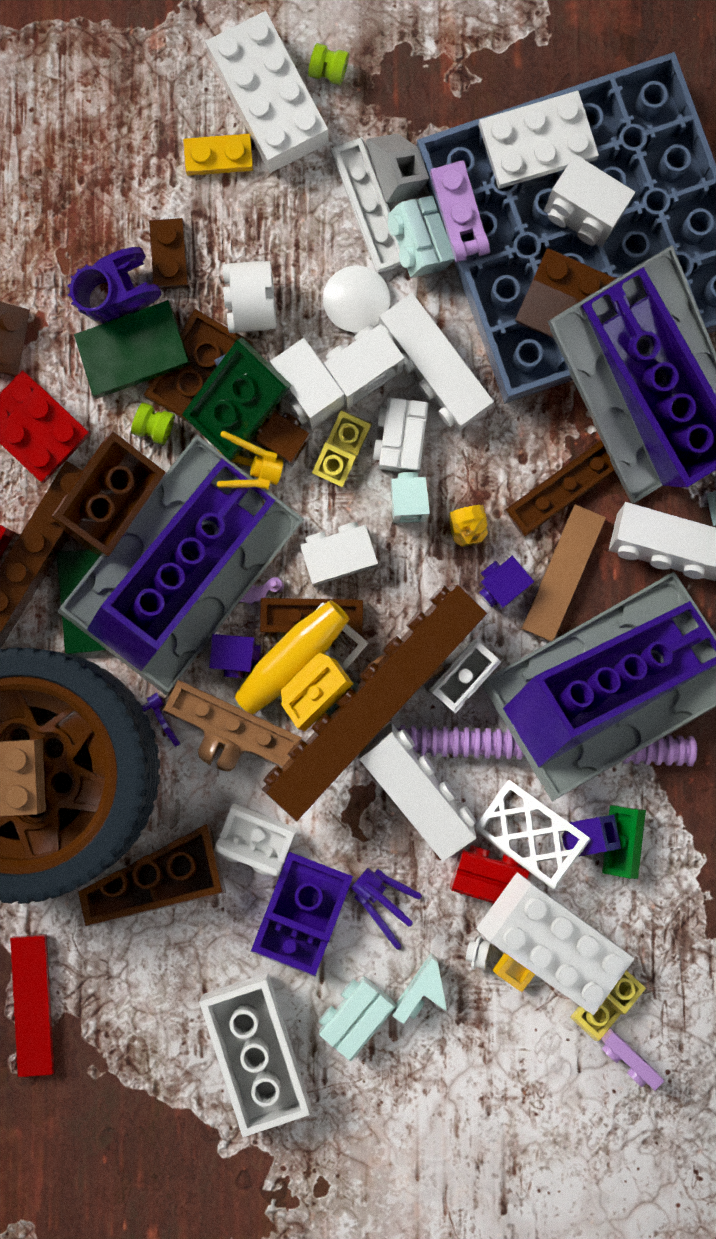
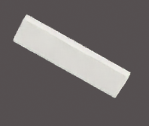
[331,137,403,275]

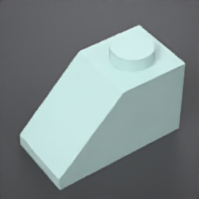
[391,472,430,523]

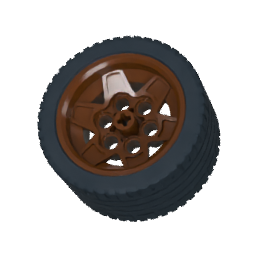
[0,647,160,904]

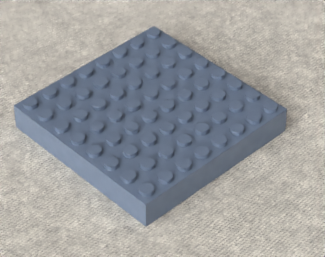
[416,52,716,404]

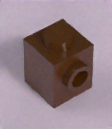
[255,412,310,467]

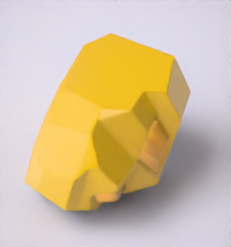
[449,505,488,547]

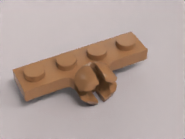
[163,680,302,771]

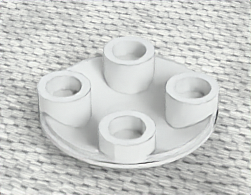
[323,266,390,334]

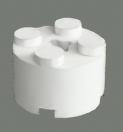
[223,261,277,333]

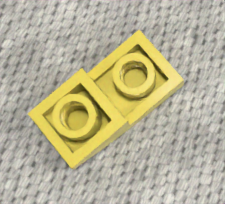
[312,410,372,487]
[570,970,646,1041]

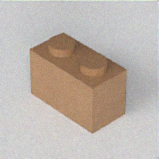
[0,739,46,816]

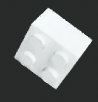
[544,154,635,248]
[323,324,405,409]
[270,338,345,429]

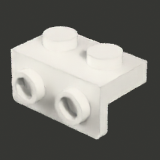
[214,803,297,876]

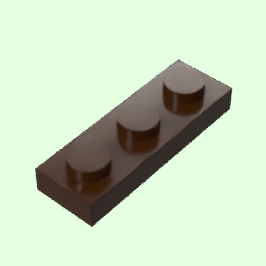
[260,598,363,634]

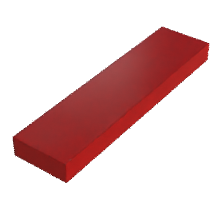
[10,934,54,1077]

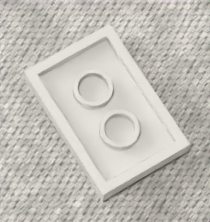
[478,91,599,189]

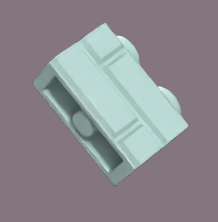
[388,196,455,278]
[319,976,396,1061]

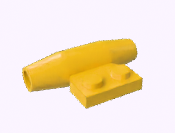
[235,600,353,732]

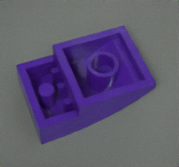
[250,852,353,977]

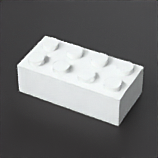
[205,11,329,173]
[476,872,634,1016]
[199,973,311,1137]

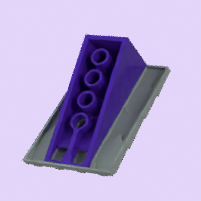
[547,245,716,503]
[58,434,304,695]
[481,572,716,802]

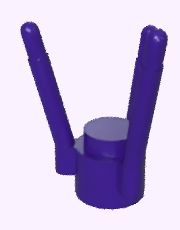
[351,868,422,950]

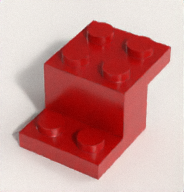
[0,370,91,484]

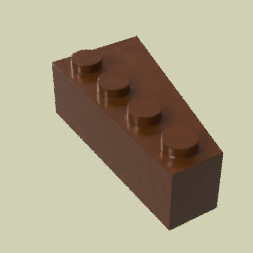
[78,824,226,926]

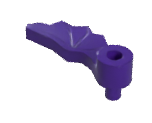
[142,692,181,747]

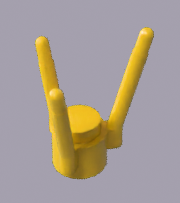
[216,431,283,490]

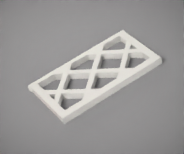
[474,780,591,890]

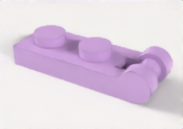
[430,160,490,262]

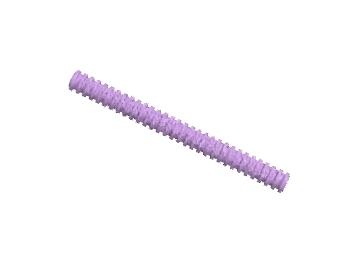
[381,725,697,766]

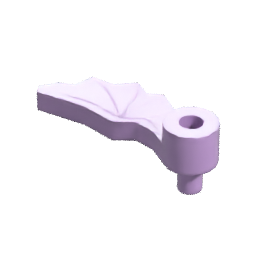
[239,577,284,606]

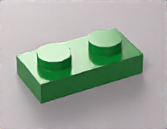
[602,805,646,879]

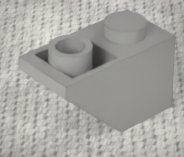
[366,133,429,203]

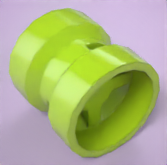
[308,43,349,86]
[131,402,175,446]

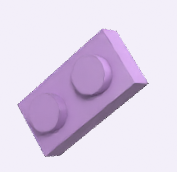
[601,1028,664,1091]

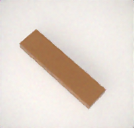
[521,504,606,642]

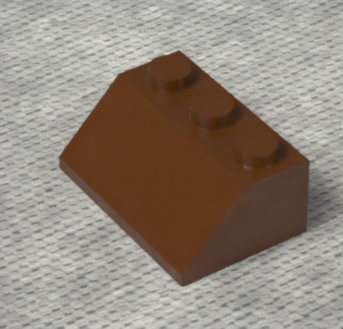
[515,248,617,339]
[52,431,166,557]

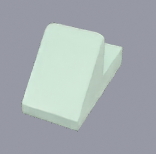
[392,953,447,1024]

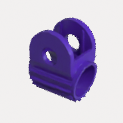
[67,247,162,324]

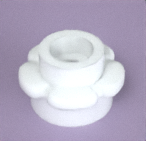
[466,936,492,970]

